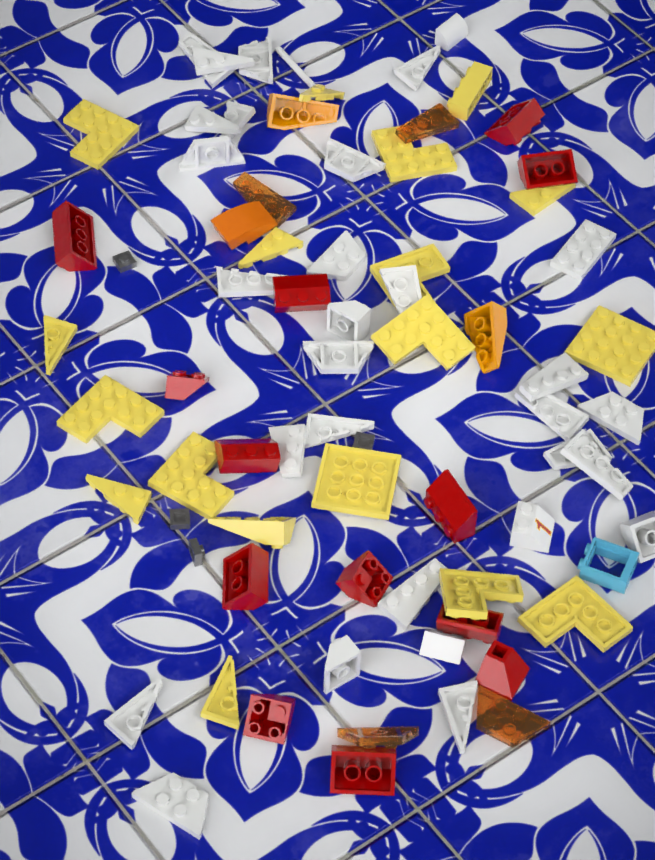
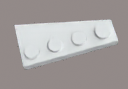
[379,265,422,314]

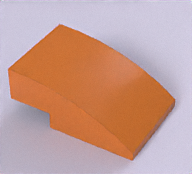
[210,201,278,250]

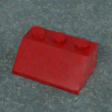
[484,98,545,146]
[517,149,578,190]
[272,274,331,313]
[214,438,281,474]
[424,469,478,543]
[222,543,269,610]
[436,603,504,644]
[330,745,396,796]

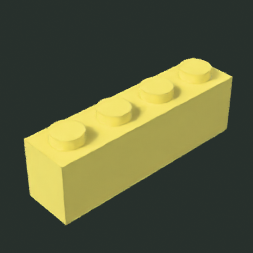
[447,61,493,121]

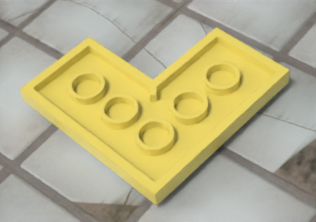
[63,99,139,170]
[371,125,457,183]
[370,243,450,310]
[371,294,476,371]
[56,375,165,444]
[148,431,234,519]
[439,568,524,620]
[517,575,633,653]

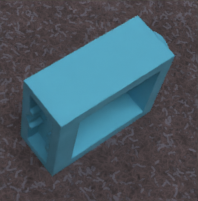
[577,537,639,594]

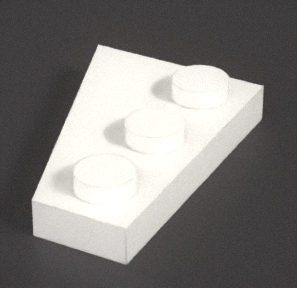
[268,424,307,478]
[543,429,613,470]

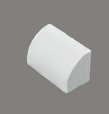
[435,13,468,51]
[419,629,467,664]

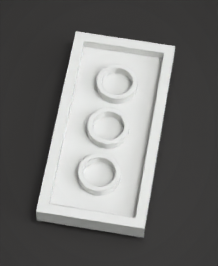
[550,219,617,281]

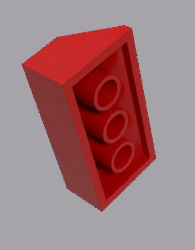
[52,201,97,272]

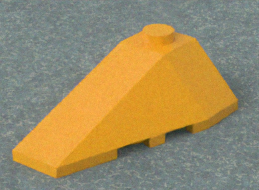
[267,93,339,130]
[464,301,507,374]

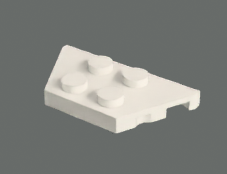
[238,36,273,84]
[178,136,246,172]
[324,138,386,182]
[306,230,366,281]
[303,341,374,374]
[577,391,644,445]
[132,772,208,839]

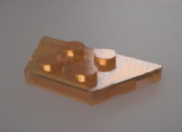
[476,686,551,748]
[337,726,419,749]

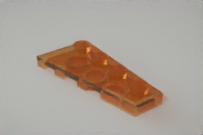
[395,103,460,144]
[233,172,297,231]

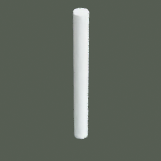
[275,46,315,87]

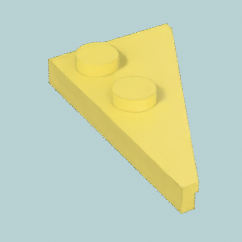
[299,84,345,102]
[509,183,576,216]
[238,227,303,269]
[43,315,78,375]
[85,474,152,524]
[201,655,239,730]

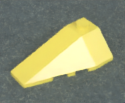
[208,517,296,549]

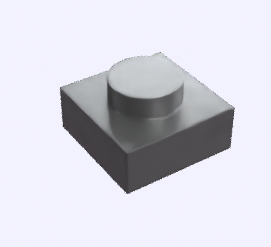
[112,250,137,273]
[353,432,375,450]
[169,508,190,530]
[189,538,205,567]

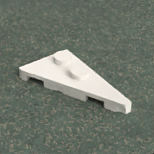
[438,680,478,754]

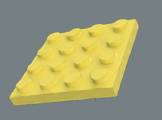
[565,305,655,387]
[311,443,401,520]

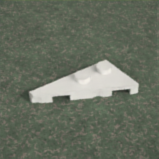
[394,45,441,91]
[192,47,255,76]
[219,101,256,140]
[185,105,241,135]
[305,413,375,448]
[104,677,163,750]

